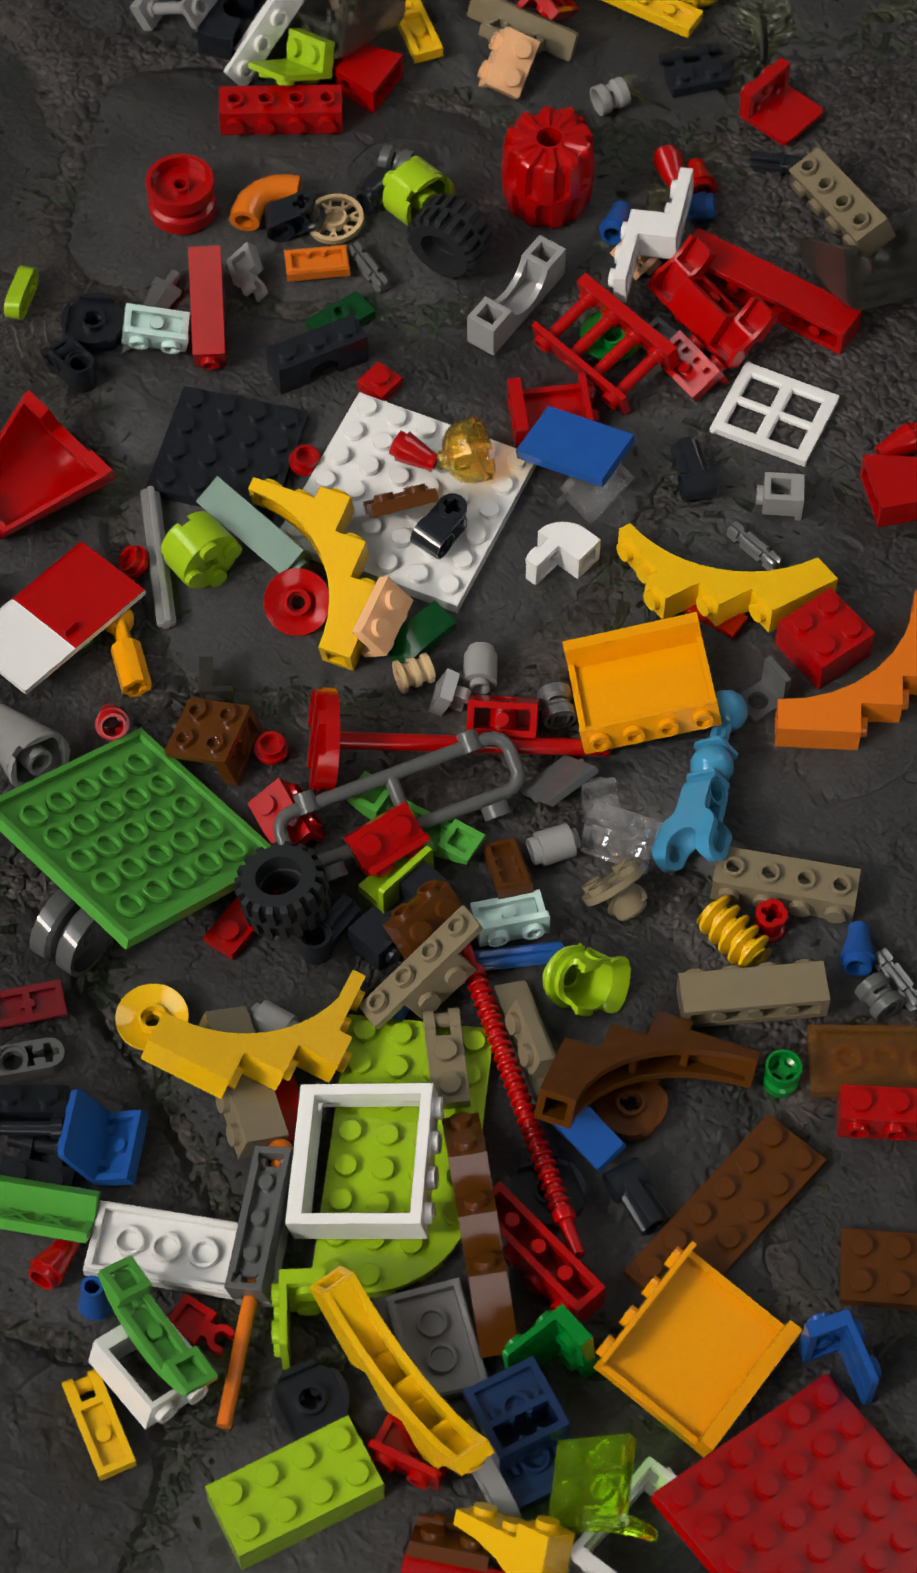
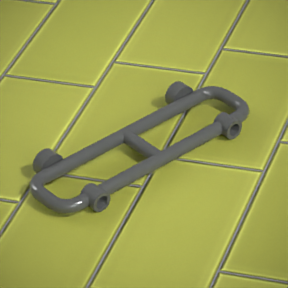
[273,728,525,882]

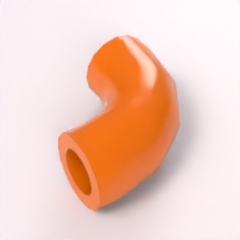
[229,174,302,231]

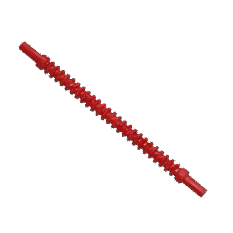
[459,943,586,1259]

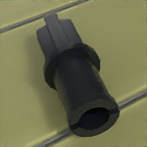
[750,151,806,176]

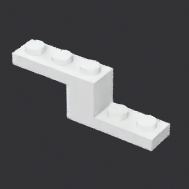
[608,167,694,303]

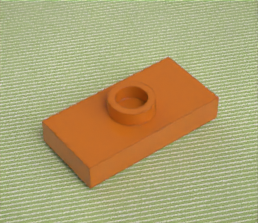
[284,245,350,282]

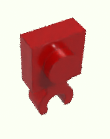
[167,1293,235,1358]

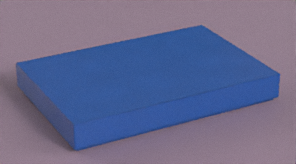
[516,406,635,487]

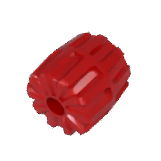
[501,106,595,229]

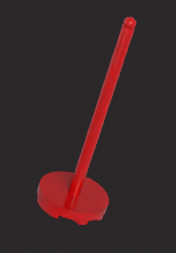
[307,687,612,793]

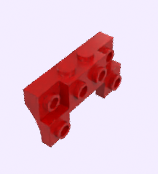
[646,234,779,368]

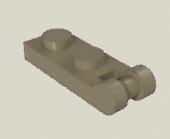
[422,1007,471,1110]

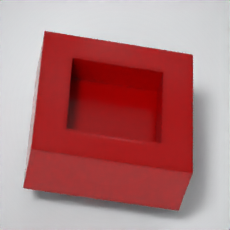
[357,361,403,402]

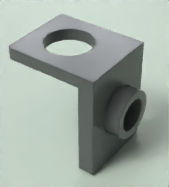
[740,655,791,723]

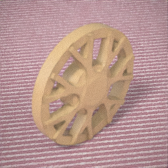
[308,194,364,244]

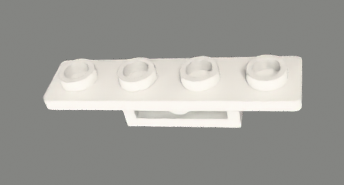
[224,0,305,86]

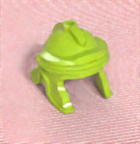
[543,943,631,1016]

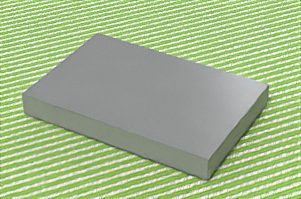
[385,1278,488,1400]

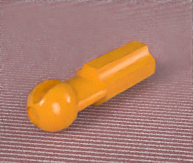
[105,608,152,698]

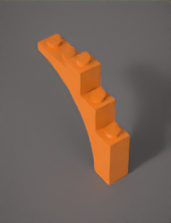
[775,590,917,750]

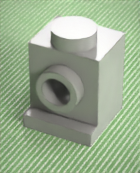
[756,472,805,521]

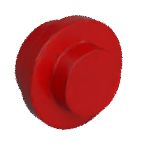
[289,445,321,476]
[119,545,149,579]
[254,731,289,765]

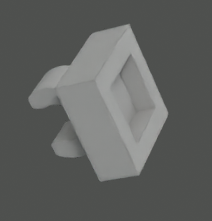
[428,668,471,717]

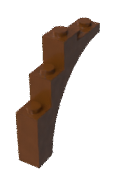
[534,1010,761,1129]
[442,1112,517,1358]

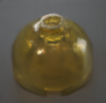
[437,416,496,484]

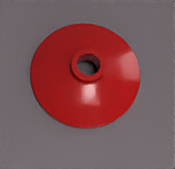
[263,568,329,636]

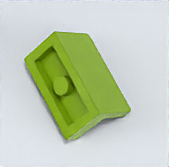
[358,845,434,914]

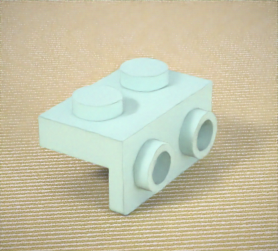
[121,303,190,354]
[470,889,550,947]

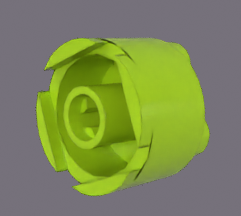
[382,156,455,227]
[161,511,242,589]

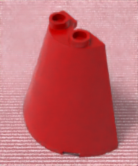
[0,390,117,541]

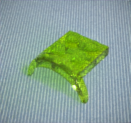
[548,1433,658,1542]

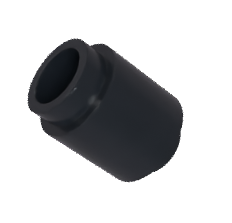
[354,166,391,212]

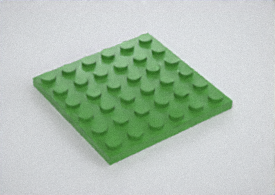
[0,728,271,949]

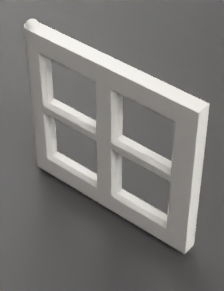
[709,361,840,467]

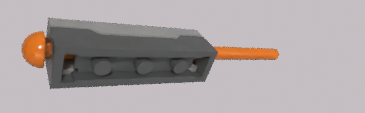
[216,1139,294,1429]

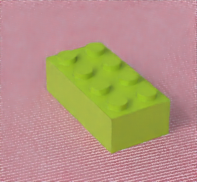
[205,1415,385,1570]

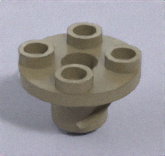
[582,856,647,921]

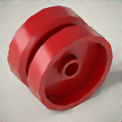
[145,153,217,235]

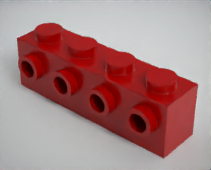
[219,85,343,135]
[837,1084,917,1141]
[492,1181,606,1324]

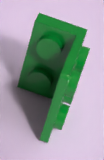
[502,1304,596,1379]

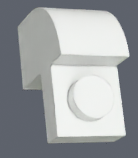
[525,522,601,585]

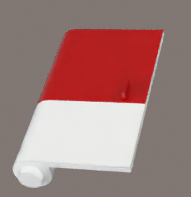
[0,542,146,695]

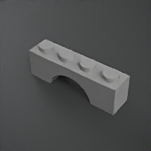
[467,235,566,356]

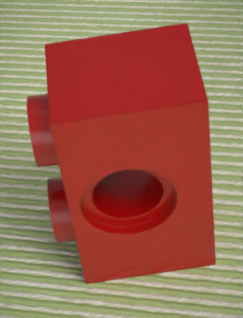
[466,694,539,738]

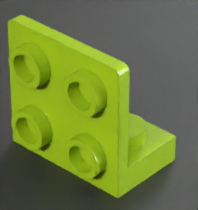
[248,28,335,86]
[271,1268,326,1370]

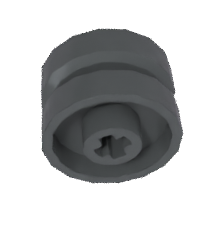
[29,888,112,978]

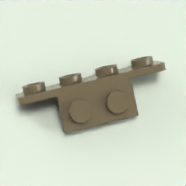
[467,0,579,61]
[359,906,483,1029]
[492,981,556,1104]

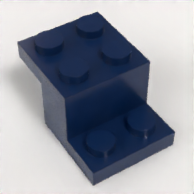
[463,1356,588,1512]

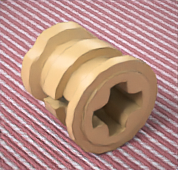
[392,653,435,693]

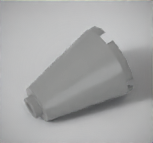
[0,704,70,788]

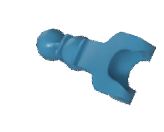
[652,690,748,873]

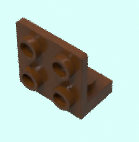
[164,698,263,786]

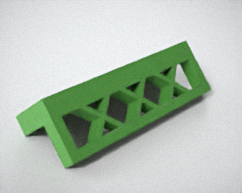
[0,1175,101,1243]

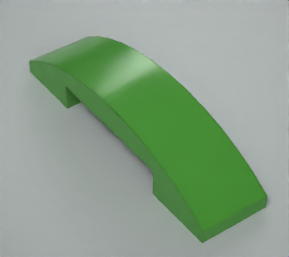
[346,771,485,865]
[98,1255,218,1397]

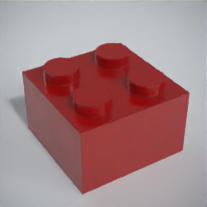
[775,587,875,690]

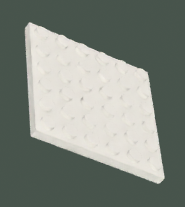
[280,392,537,613]

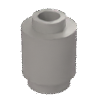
[463,642,498,695]
[526,823,581,866]
[249,999,300,1033]

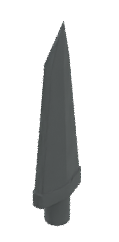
[121,270,183,354]

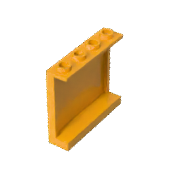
[562,612,722,755]
[593,1241,803,1457]

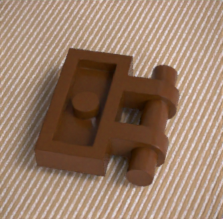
[363,483,439,518]
[407,1512,491,1572]

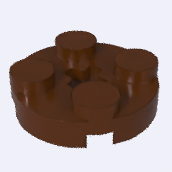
[593,1079,668,1142]

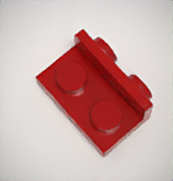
[516,0,580,20]
[660,330,729,402]
[343,801,431,878]

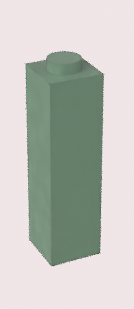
[196,476,312,573]

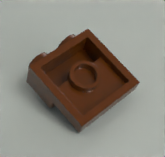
[383,879,477,960]

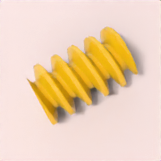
[696,895,772,968]

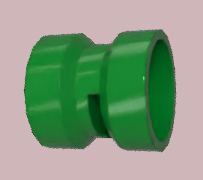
[762,1049,803,1099]

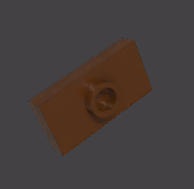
[482,837,533,900]

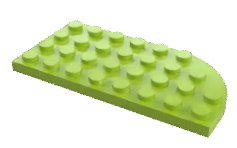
[312,1014,492,1298]

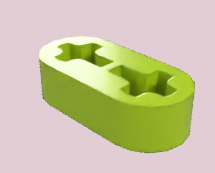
[4,265,39,320]

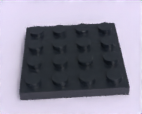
[145,386,309,522]

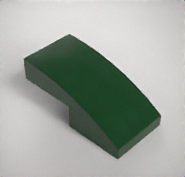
[387,601,456,664]

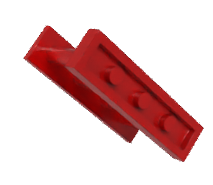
[531,273,680,415]

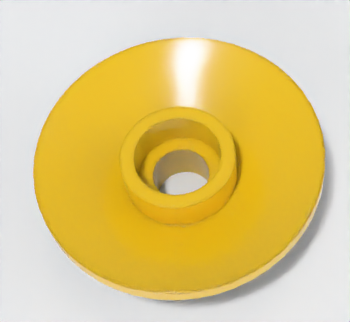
[115,984,189,1051]

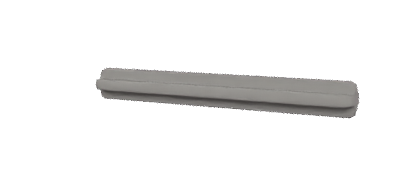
[140,486,176,629]

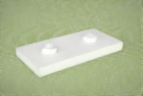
[83,1200,238,1300]

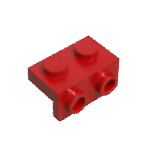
[247,778,326,847]
[367,1413,450,1492]

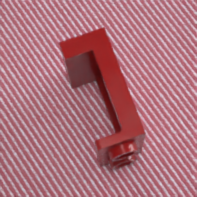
[507,372,599,448]

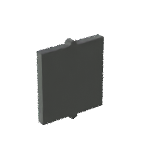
[520,755,599,807]

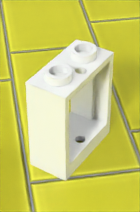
[88,1319,209,1430]

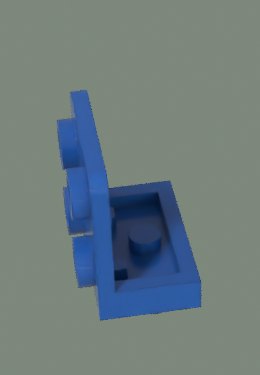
[58,1089,149,1187]
[797,1309,882,1406]

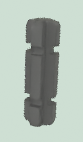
[347,241,391,293]
[726,521,783,570]
[874,948,917,1012]

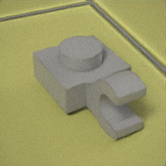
[226,242,268,301]

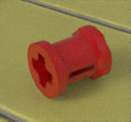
[753,899,788,944]

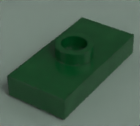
[305,291,376,331]

